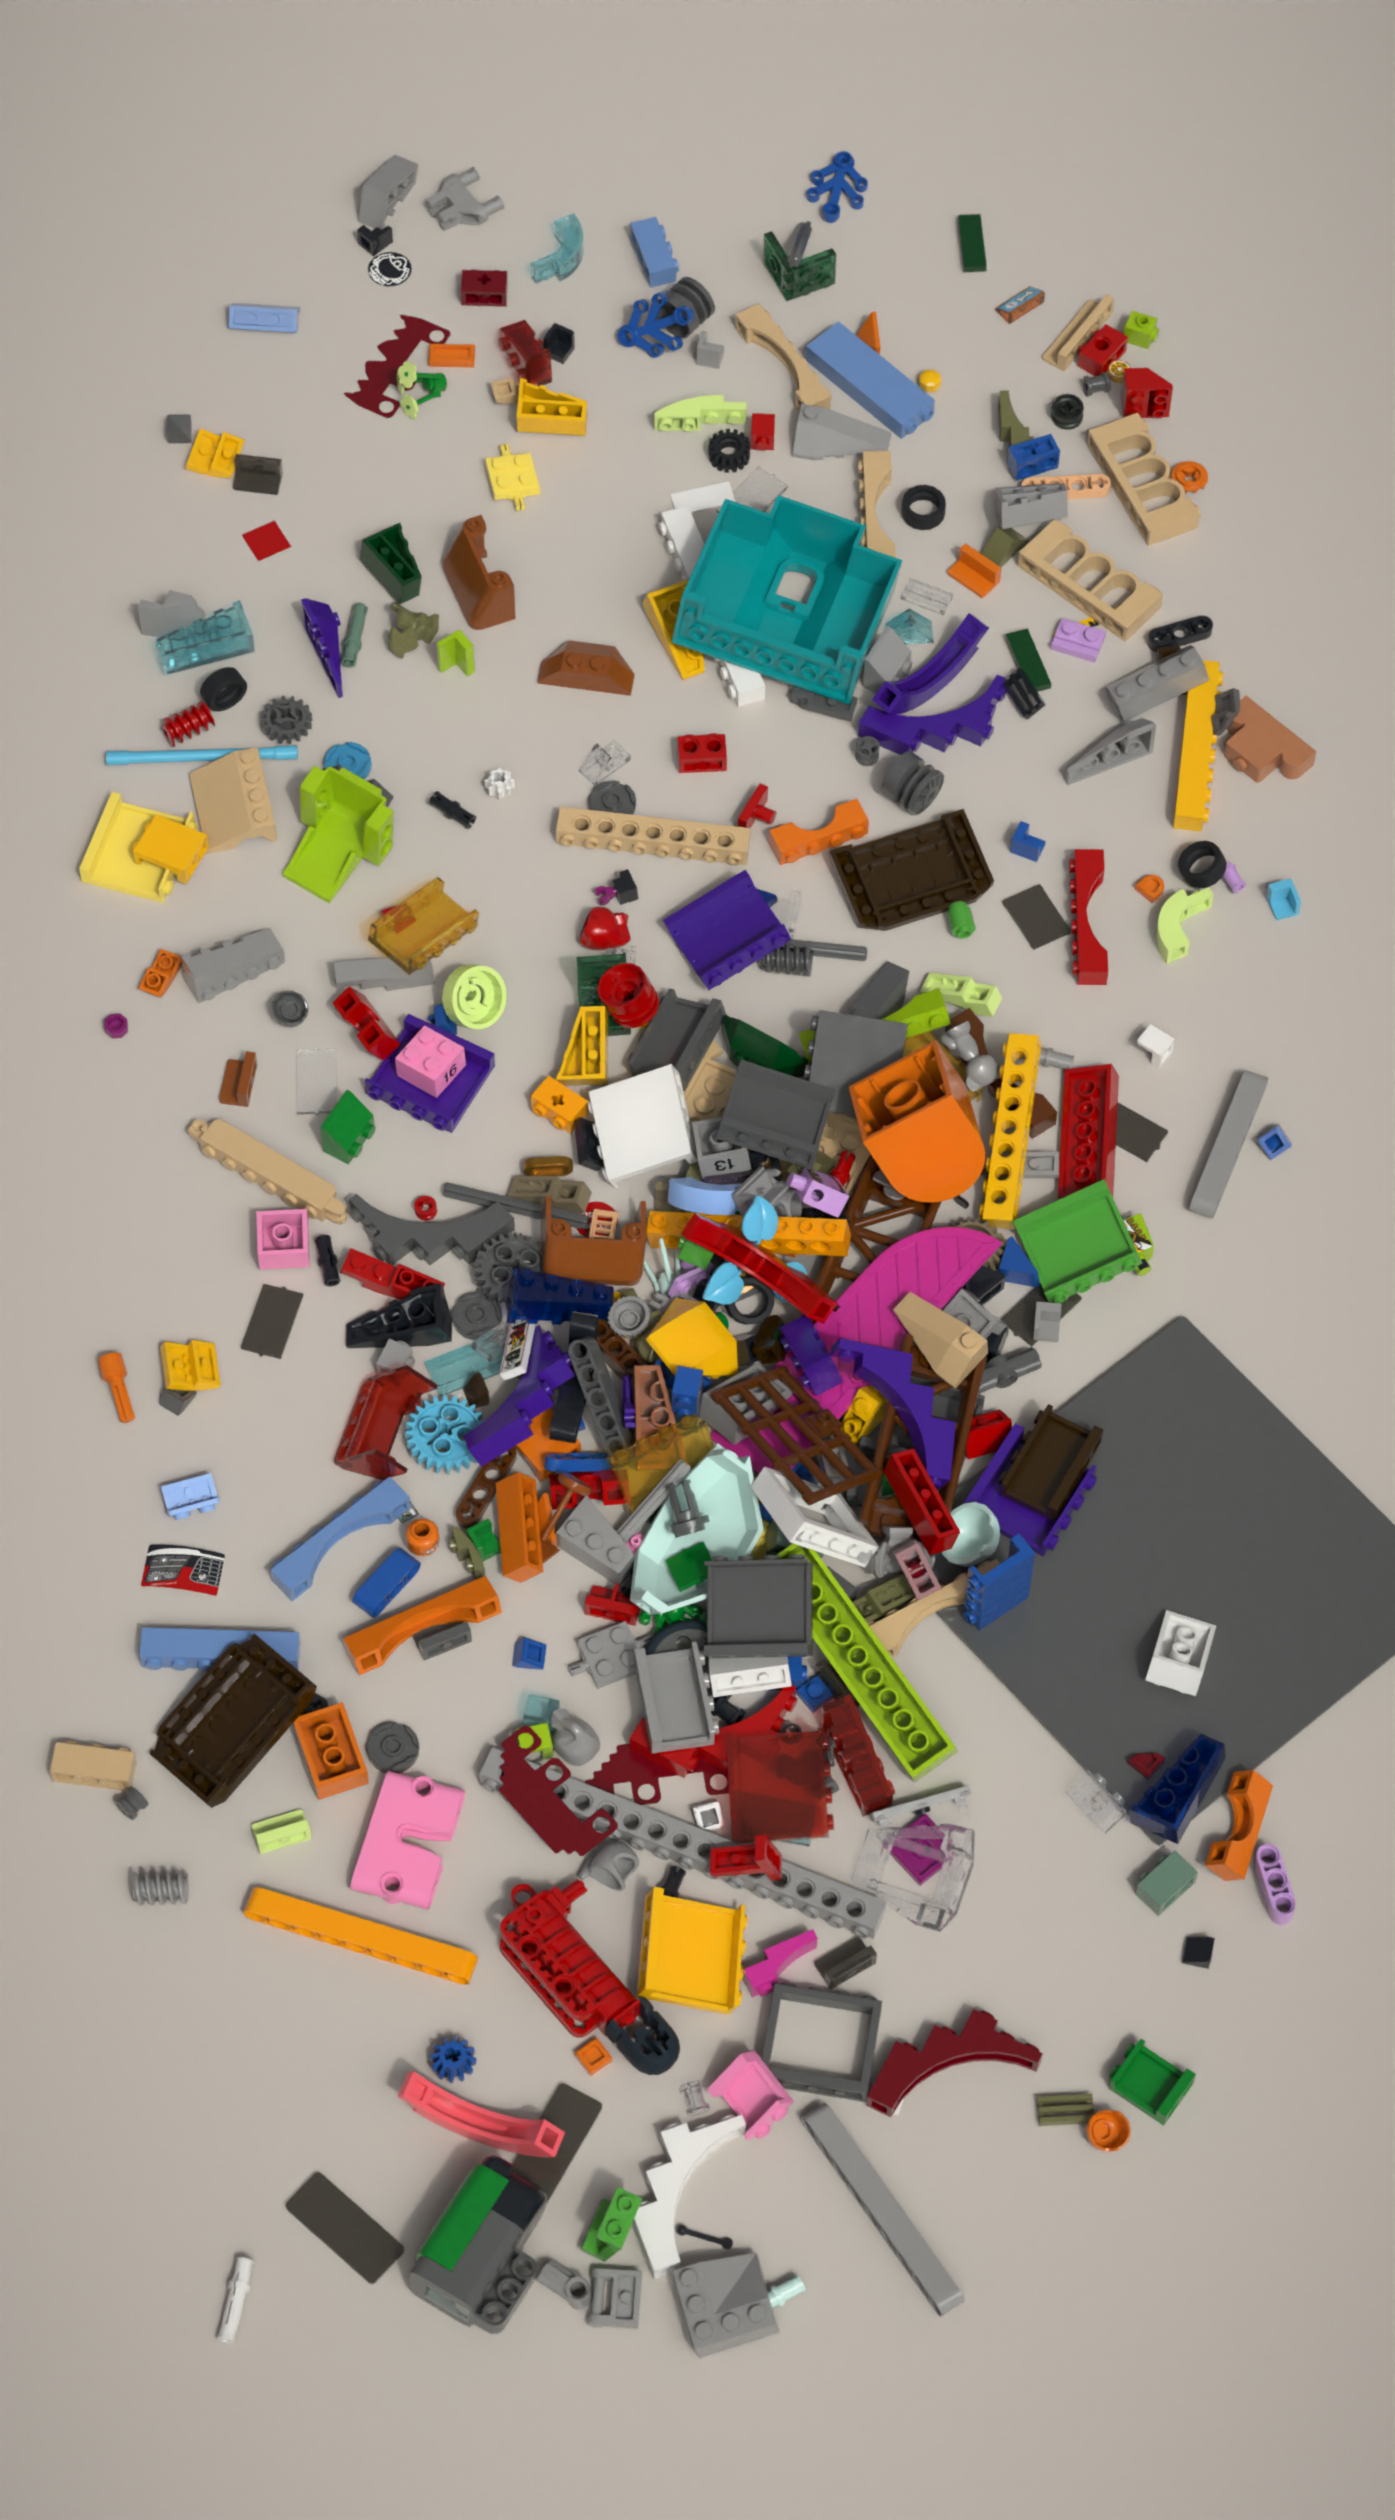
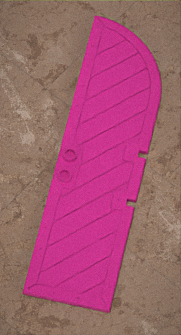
[708,1227,1002,1475]

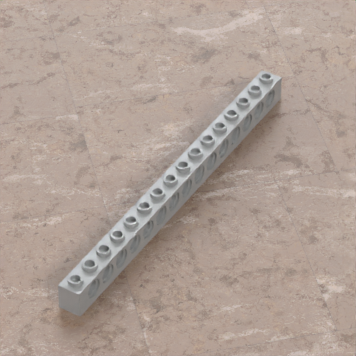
[479,1747,887,1939]

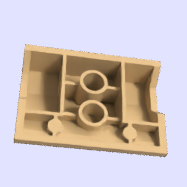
[189,747,277,854]

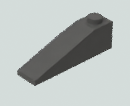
[848,961,909,1019]

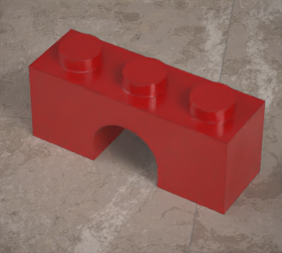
[333,986,401,1061]
[549,1468,629,1510]

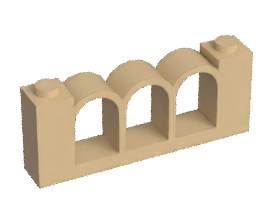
[1087,413,1201,546]
[1018,519,1163,642]

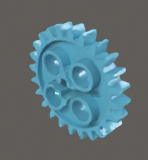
[405,1395,485,1474]

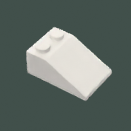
[1145,1610,1216,1696]

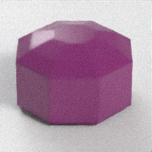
[104,1014,128,1039]

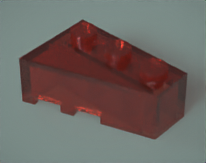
[498,320,552,387]

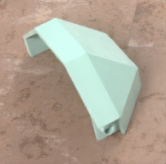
[630,1444,764,1615]

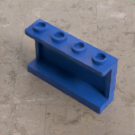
[963,1533,1035,1631]

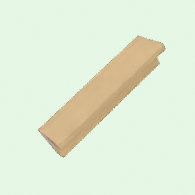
[1042,294,1114,371]

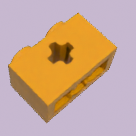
[531,1076,588,1134]

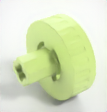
[442,964,507,1029]

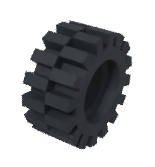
[709,429,750,473]

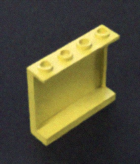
[79,792,197,903]

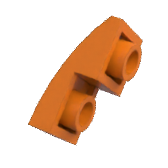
[138,949,182,998]

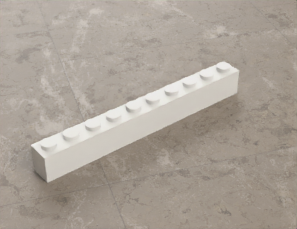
[659,505,765,707]

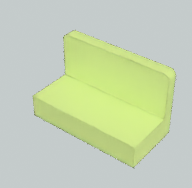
[252,1809,312,1854]

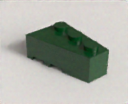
[360,522,422,604]

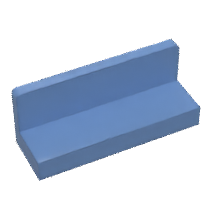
[229,303,300,332]

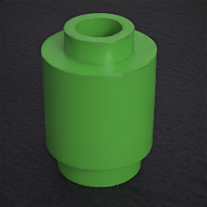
[947,901,976,939]

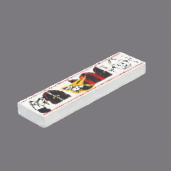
[500,1301,539,1380]

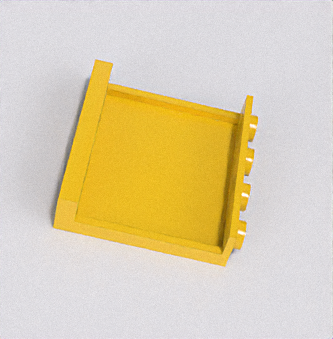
[637,1887,748,2015]

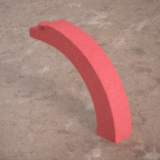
[397,2071,565,2157]

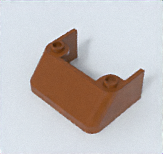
[541,1196,647,1286]

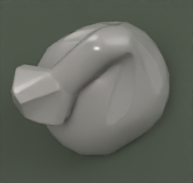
[551,1708,600,1766]

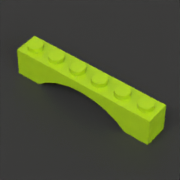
[799,988,951,1065]

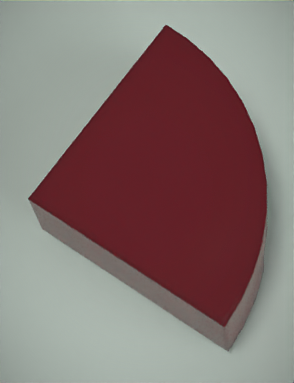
[1127,1753,1165,1779]

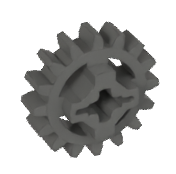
[261,696,313,744]

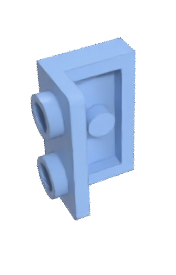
[161,1473,220,1520]

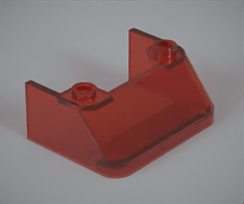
[334,1365,438,1480]

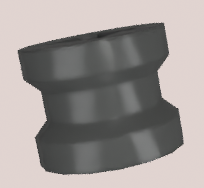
[855,736,880,766]
[115,1786,149,1820]

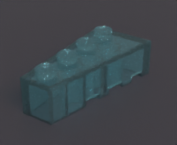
[155,600,255,675]

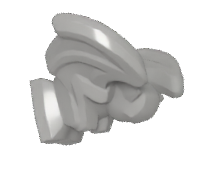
[872,1525,935,1578]

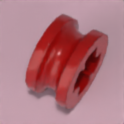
[414,1196,437,1221]

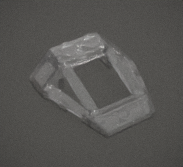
[851,1823,975,1932]

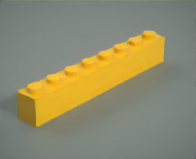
[1173,660,1223,832]

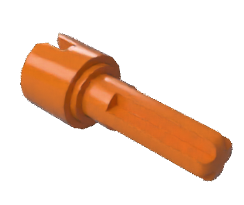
[98,1352,135,1423]

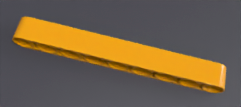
[243,1887,478,1985]

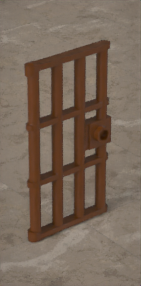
[711,1366,883,1505]

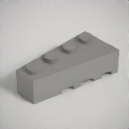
[181,928,285,1004]

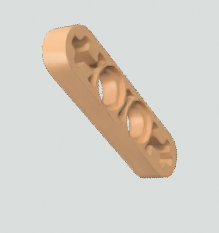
[1022,474,1111,499]

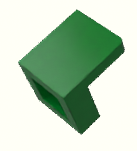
[466,1519,501,1561]

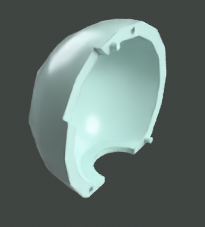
[942,1502,1000,1567]

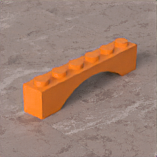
[343,1575,502,1676]

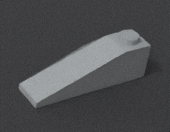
[793,404,891,460]

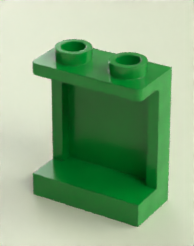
[1108,2039,1196,2126]

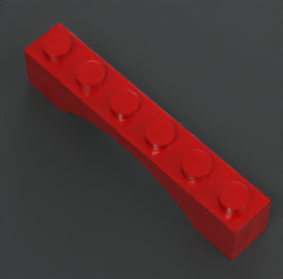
[1069,849,1108,985]

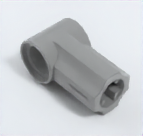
[538,2260,592,2310]

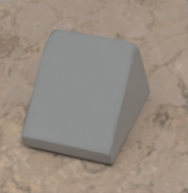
[691,1799,725,1832]

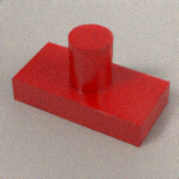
[738,783,777,828]

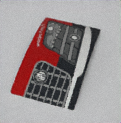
[141,1545,225,1596]

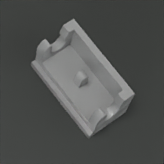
[732,1167,790,1215]

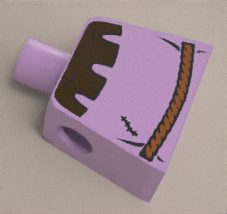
[786,1168,849,1218]

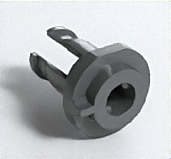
[665,1479,710,1538]

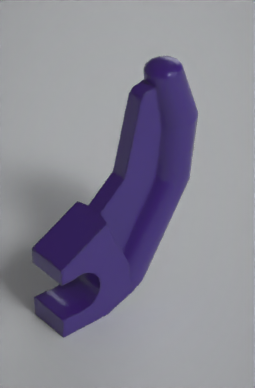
[622,1375,636,1428]

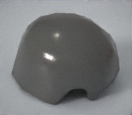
[271,991,309,1028]

